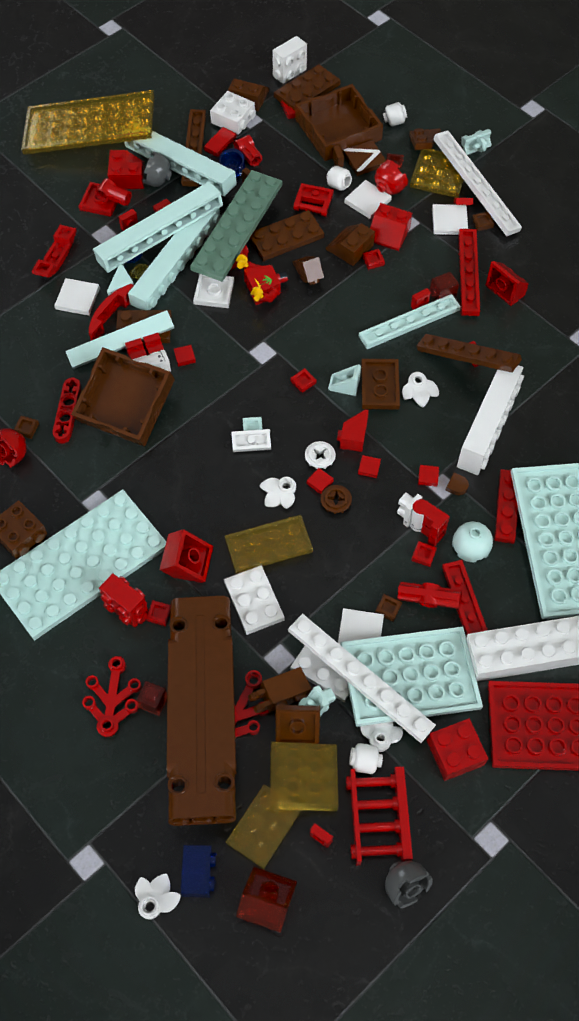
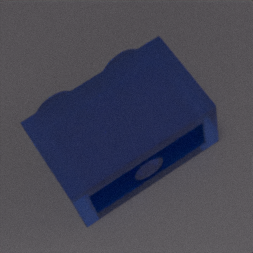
[181,845,216,898]

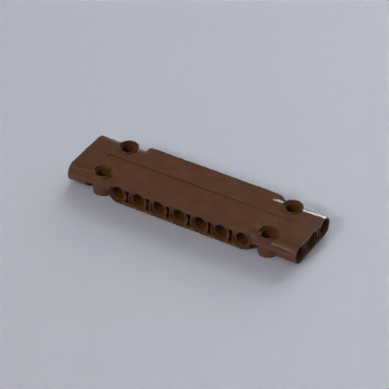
[167,596,236,826]

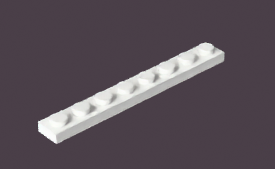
[433,131,522,236]
[288,613,436,743]

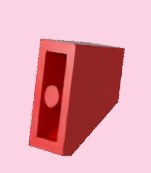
[337,410,369,452]

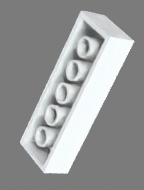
[457,365,524,475]
[466,616,579,682]

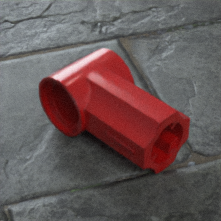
[233,135,262,167]
[95,178,132,206]

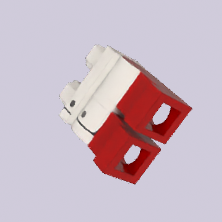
[125,333,171,372]
[397,493,450,547]

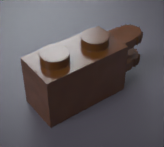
[248,667,312,714]

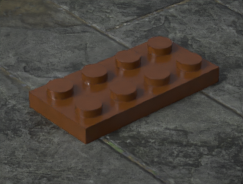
[274,64,341,110]
[249,210,324,261]

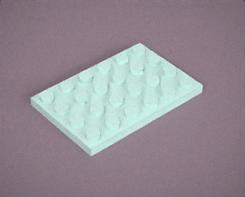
[340,627,483,727]

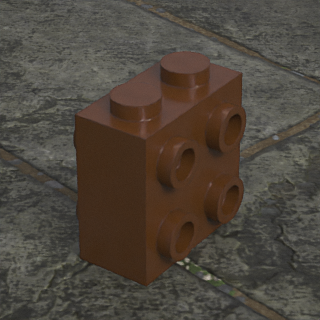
[0,500,47,559]

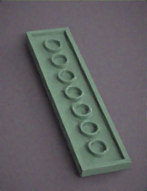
[190,170,282,282]

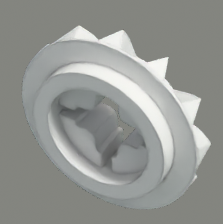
[305,441,336,469]

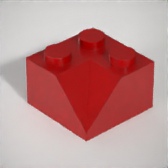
[108,150,145,189]

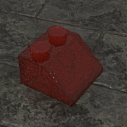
[236,867,297,932]

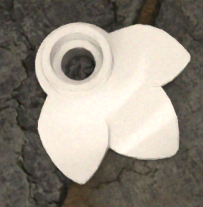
[402,372,439,407]
[260,477,296,509]
[360,722,403,752]
[135,874,181,919]

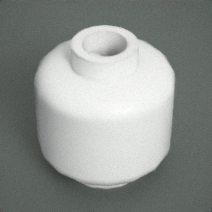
[383,102,407,127]
[327,166,352,190]
[349,743,383,774]

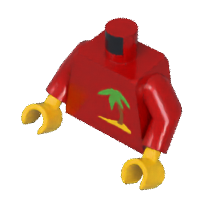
[236,254,288,305]

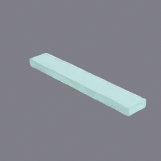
[359,294,461,349]
[65,310,174,369]

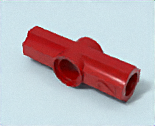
[398,582,462,609]

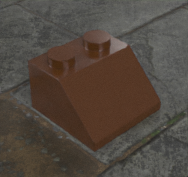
[228,78,269,112]
[326,223,375,266]

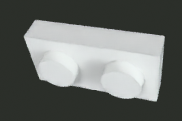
[232,429,271,452]

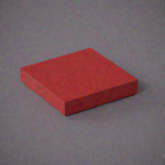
[79,182,117,217]

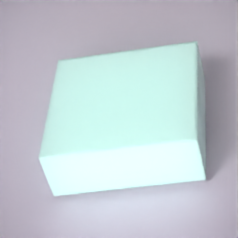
[243,417,262,431]

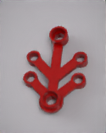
[82,656,142,737]
[234,670,269,738]

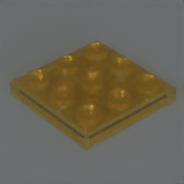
[410,149,464,198]
[270,742,338,811]

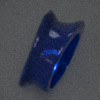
[219,149,245,178]

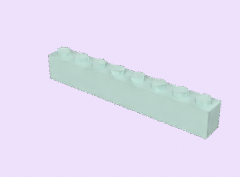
[122,123,237,196]
[93,182,223,273]
[128,208,221,310]

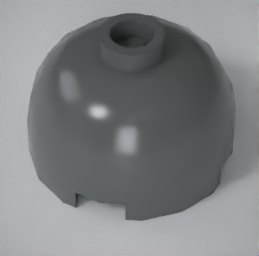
[143,151,172,187]
[385,861,433,908]

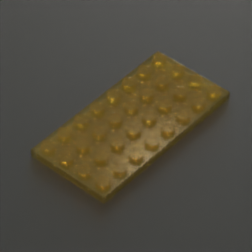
[21,90,154,154]

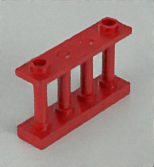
[346,767,413,865]

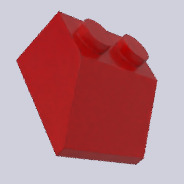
[370,203,413,251]
[485,261,529,306]
[159,529,213,583]

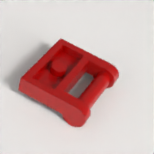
[293,183,334,217]

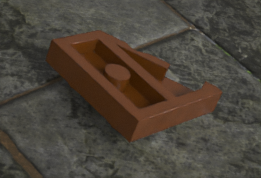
[409,128,441,150]

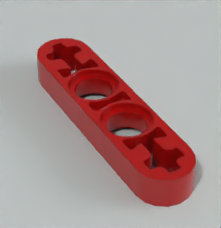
[53,377,82,444]

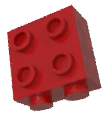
[99,573,148,628]

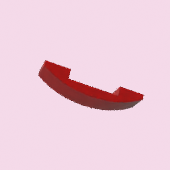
[31,224,76,278]
[89,284,134,341]

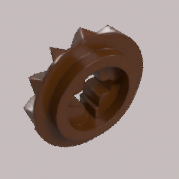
[321,485,352,514]

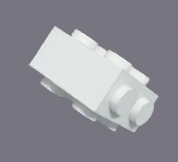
[272,36,307,84]
[210,91,256,135]

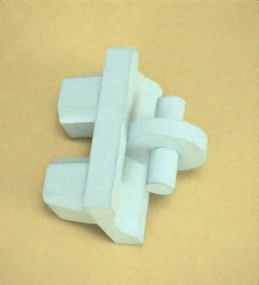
[461,129,491,155]
[298,685,336,717]

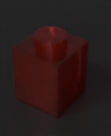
[429,272,459,300]
[137,681,168,716]

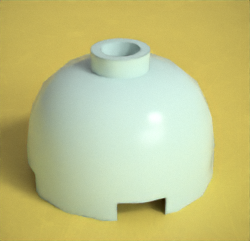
[452,521,493,563]

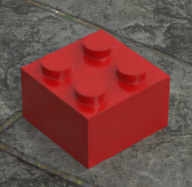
[427,718,488,781]

